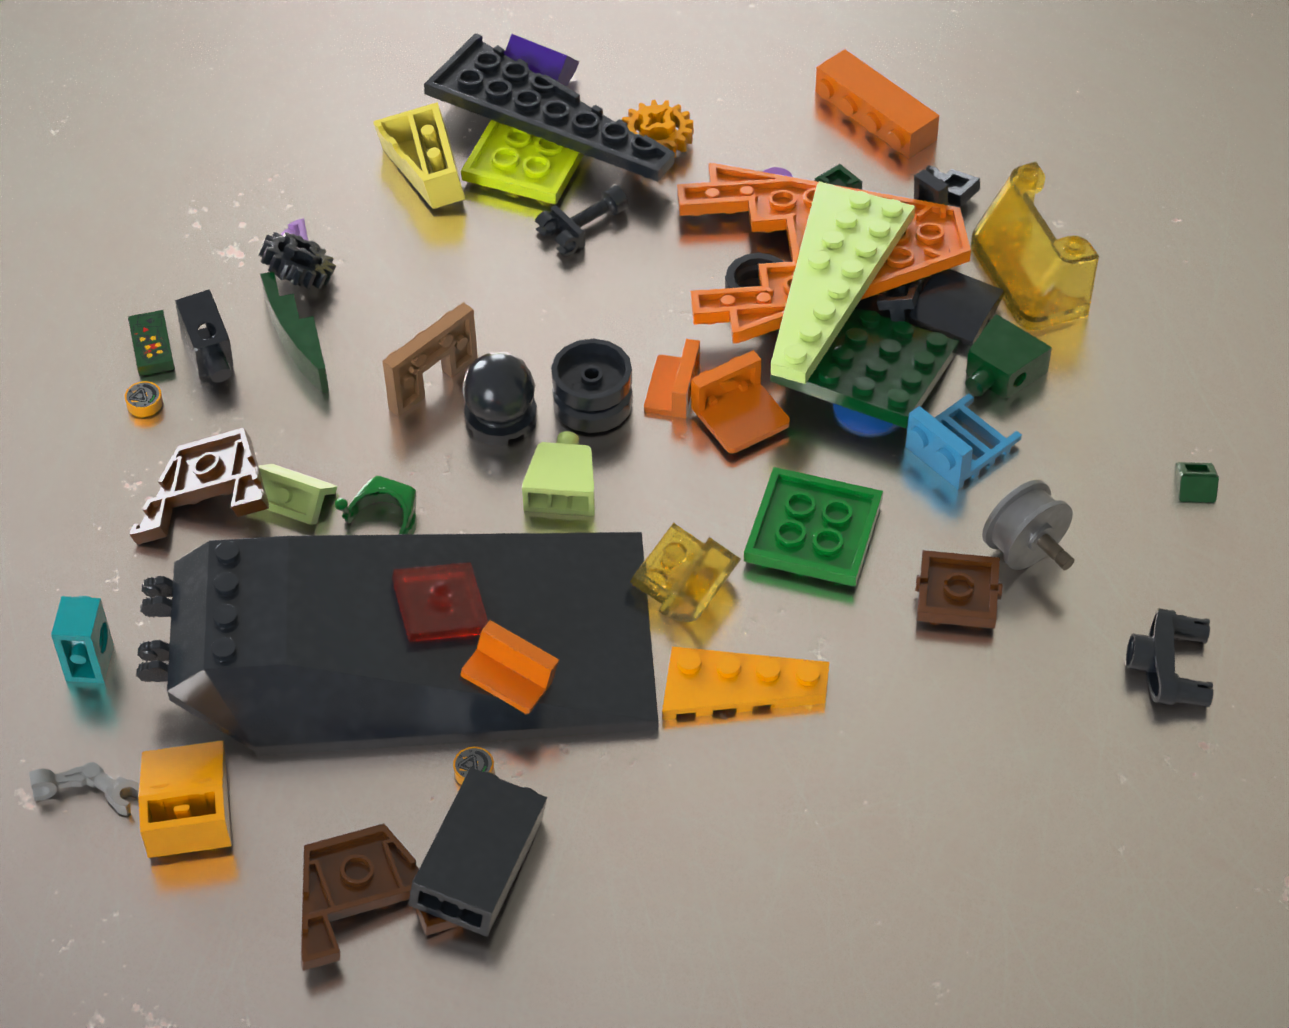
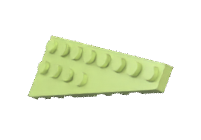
[771,182,915,384]

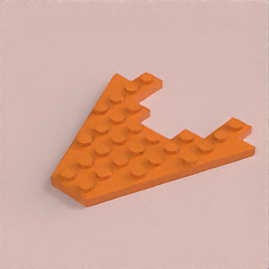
[677,163,971,344]

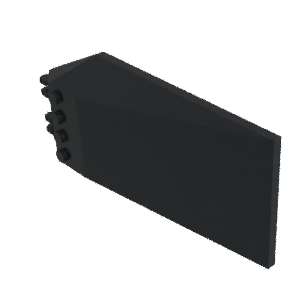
[136,532,659,756]

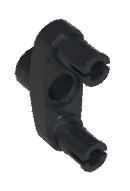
[1126,608,1214,707]

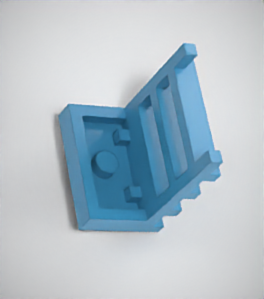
[905,393,1022,490]

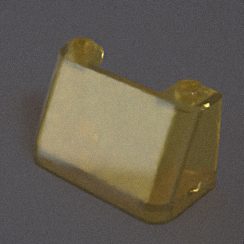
[970,162,1099,331]

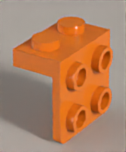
[691,350,790,453]

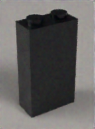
[409,767,547,936]

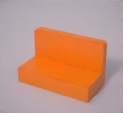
[644,339,700,418]
[460,620,559,714]

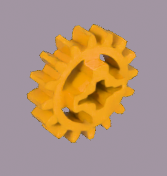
[622,100,694,158]

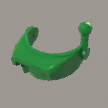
[335,475,417,534]

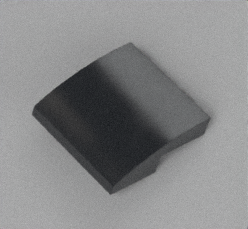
[908,269,1005,346]

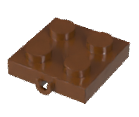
[915,550,1003,629]

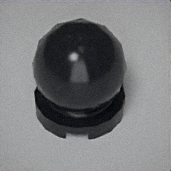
[462,352,538,446]

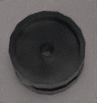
[551,338,633,433]

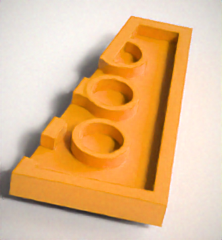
[662,646,829,720]

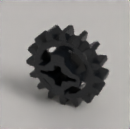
[258,232,336,289]

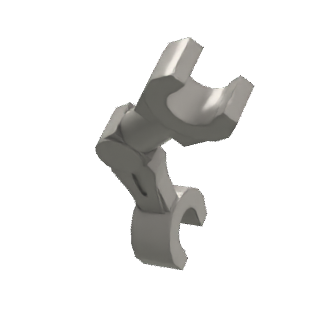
[29,762,139,816]

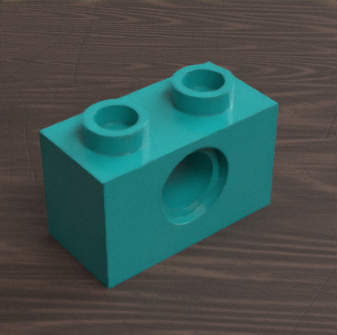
[51,596,114,684]

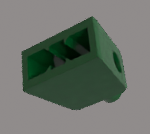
[965,314,1052,398]

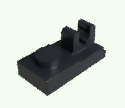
[877,277,925,322]

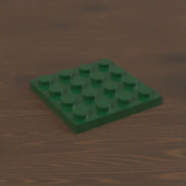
[770,307,959,428]

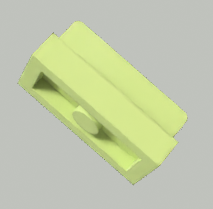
[259,464,338,525]

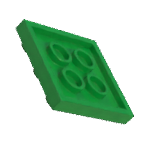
[743,467,883,587]

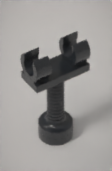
[534,185,629,256]

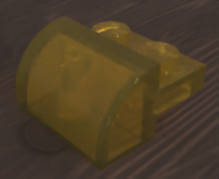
[630,522,741,622]

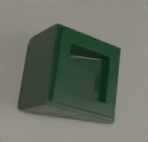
[1175,462,1219,503]

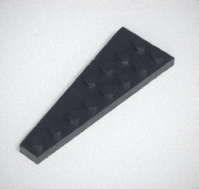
[424,33,675,182]

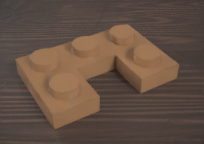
[382,302,478,417]

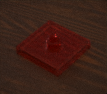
[392,562,488,642]

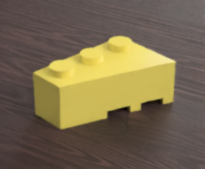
[373,102,465,209]

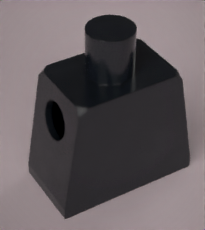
[175,289,233,383]

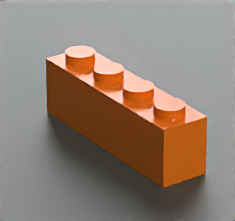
[815,49,940,159]

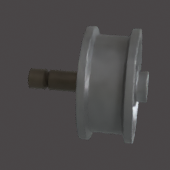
[982,480,1075,570]

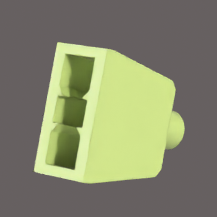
[522,431,595,516]

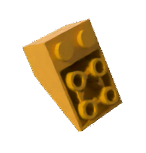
[138,740,232,858]

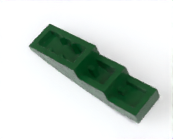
[260,272,329,394]

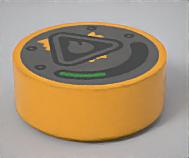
[125,381,163,417]
[453,747,495,785]

